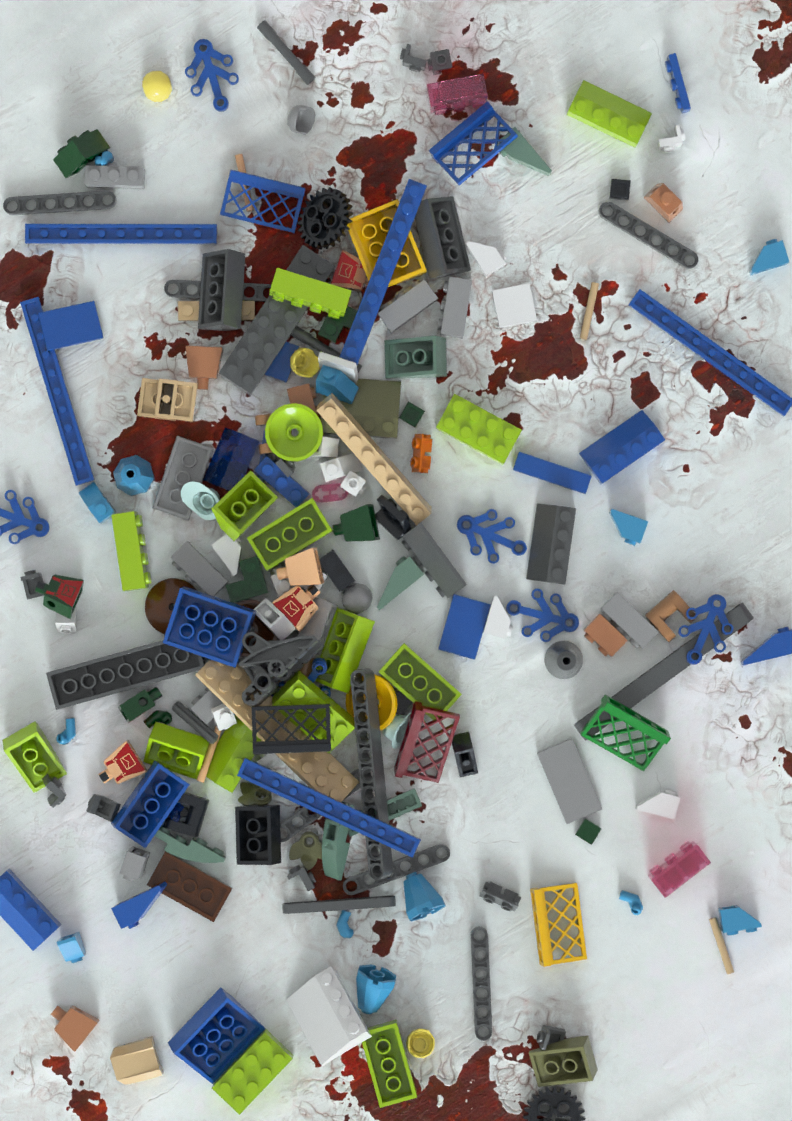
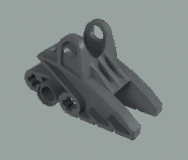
[239,632,325,707]

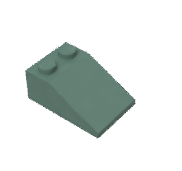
[384,335,447,379]

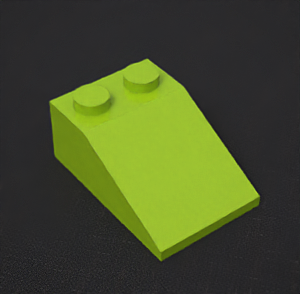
[2,721,67,793]

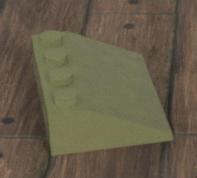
[321,379,401,439]

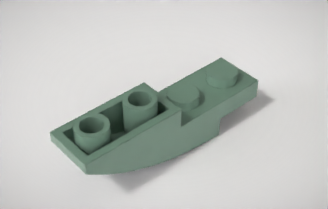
[322,801,354,880]
[154,825,226,863]

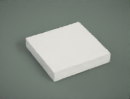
[492,283,537,328]
[318,352,358,384]

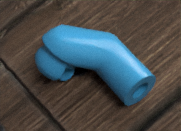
[95,151,114,166]
[56,718,76,745]
[619,890,643,915]
[336,910,354,938]

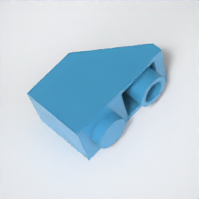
[718,905,762,935]

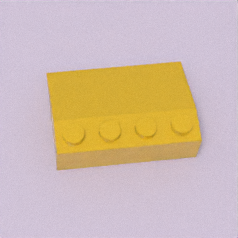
[347,199,427,287]

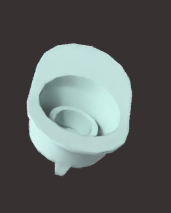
[181,481,221,520]
[382,712,411,749]

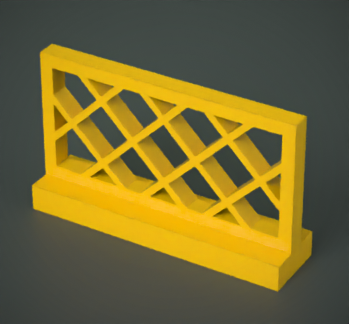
[530,883,587,967]

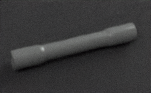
[257,20,316,85]
[291,326,362,373]

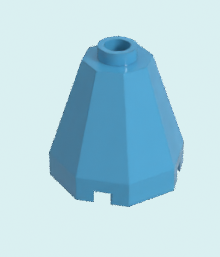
[113,455,155,496]
[403,872,446,922]
[356,964,396,1014]

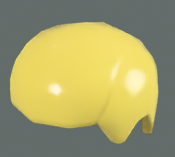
[142,71,172,102]
[290,348,320,378]
[406,1028,435,1058]

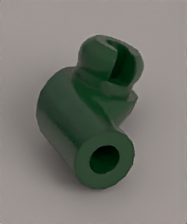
[143,710,172,728]

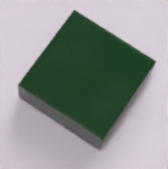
[399,401,425,428]
[575,818,602,845]

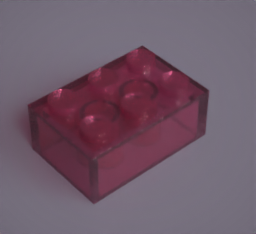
[426,74,488,115]
[648,841,711,898]

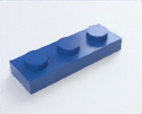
[665,53,691,113]
[254,455,310,507]

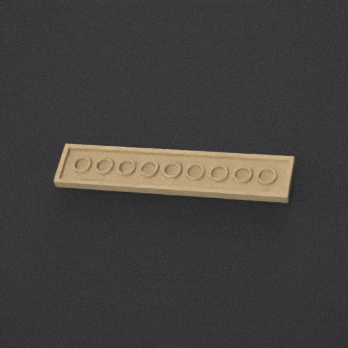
[195,659,359,802]

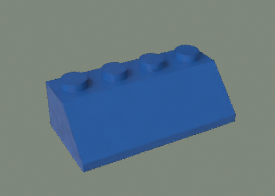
[579,410,665,485]
[111,760,190,848]
[0,869,62,951]

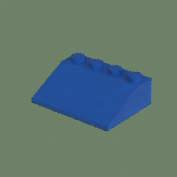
[163,586,257,668]
[168,987,266,1084]

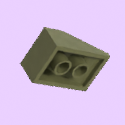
[529,1036,598,1087]

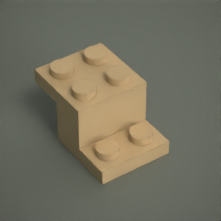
[137,378,198,422]

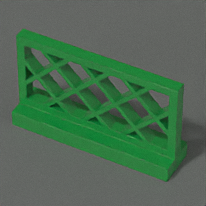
[580,694,671,771]

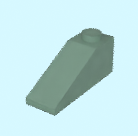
[498,127,552,176]
[377,556,424,610]

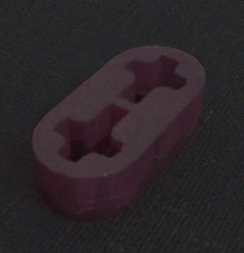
[312,483,348,503]

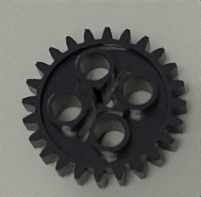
[298,187,353,250]
[523,1085,586,1121]

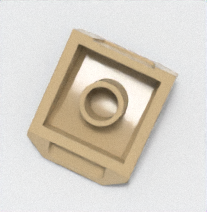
[110,1036,164,1085]

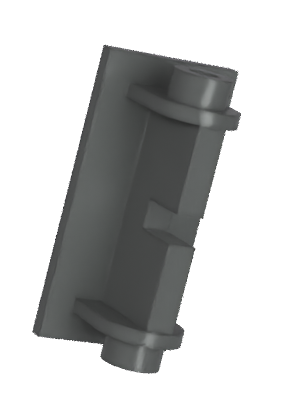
[480,881,521,912]

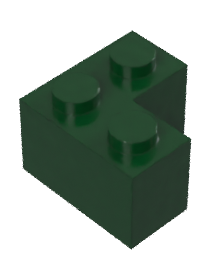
[53,129,110,178]
[318,306,357,345]
[226,556,269,603]

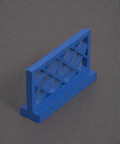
[429,101,518,186]
[220,169,306,233]

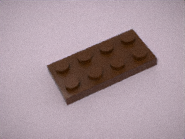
[147,851,232,922]

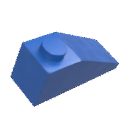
[741,626,792,665]
[111,881,167,929]

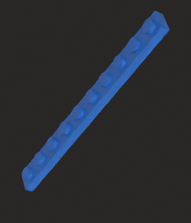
[339,179,427,365]
[25,224,217,244]
[628,289,792,417]
[20,297,95,486]
[237,758,421,858]

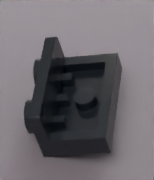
[375,495,412,540]

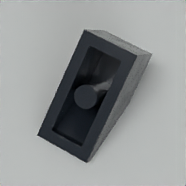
[452,732,478,777]

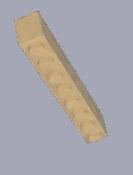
[316,393,432,526]

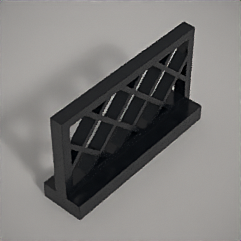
[252,704,331,754]

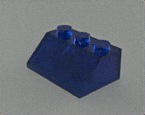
[203,427,260,491]

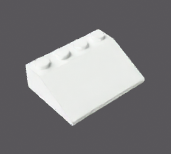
[286,966,372,1066]

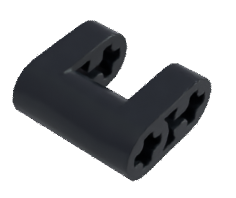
[163,792,209,837]

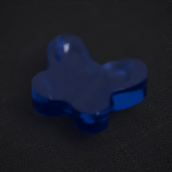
[168,803,184,822]

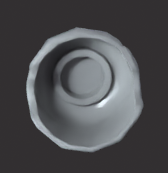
[287,105,315,135]
[342,583,373,614]

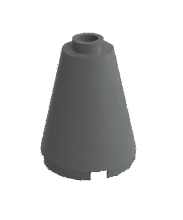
[545,641,583,679]

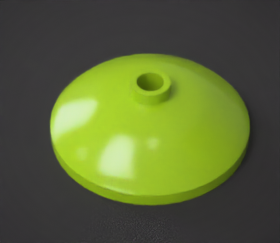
[265,403,323,461]

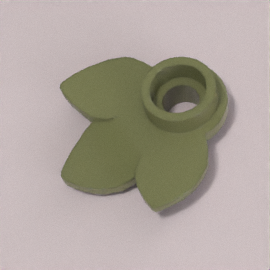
[238,782,272,806]
[289,831,322,870]

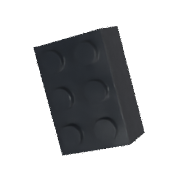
[235,805,281,865]

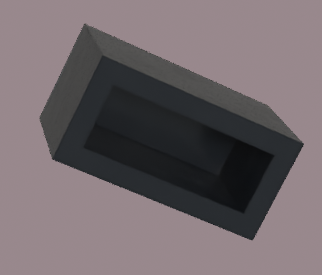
[320,550,355,592]

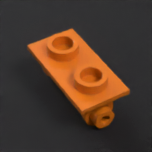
[410,434,433,473]

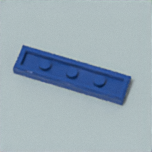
[513,452,592,494]

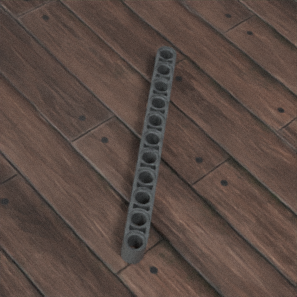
[574,602,754,741]
[350,668,393,880]

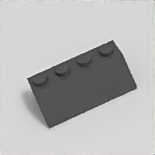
[415,196,471,279]
[198,249,245,331]
[526,504,576,585]
[402,523,467,598]

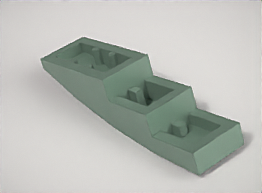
[348,788,422,837]

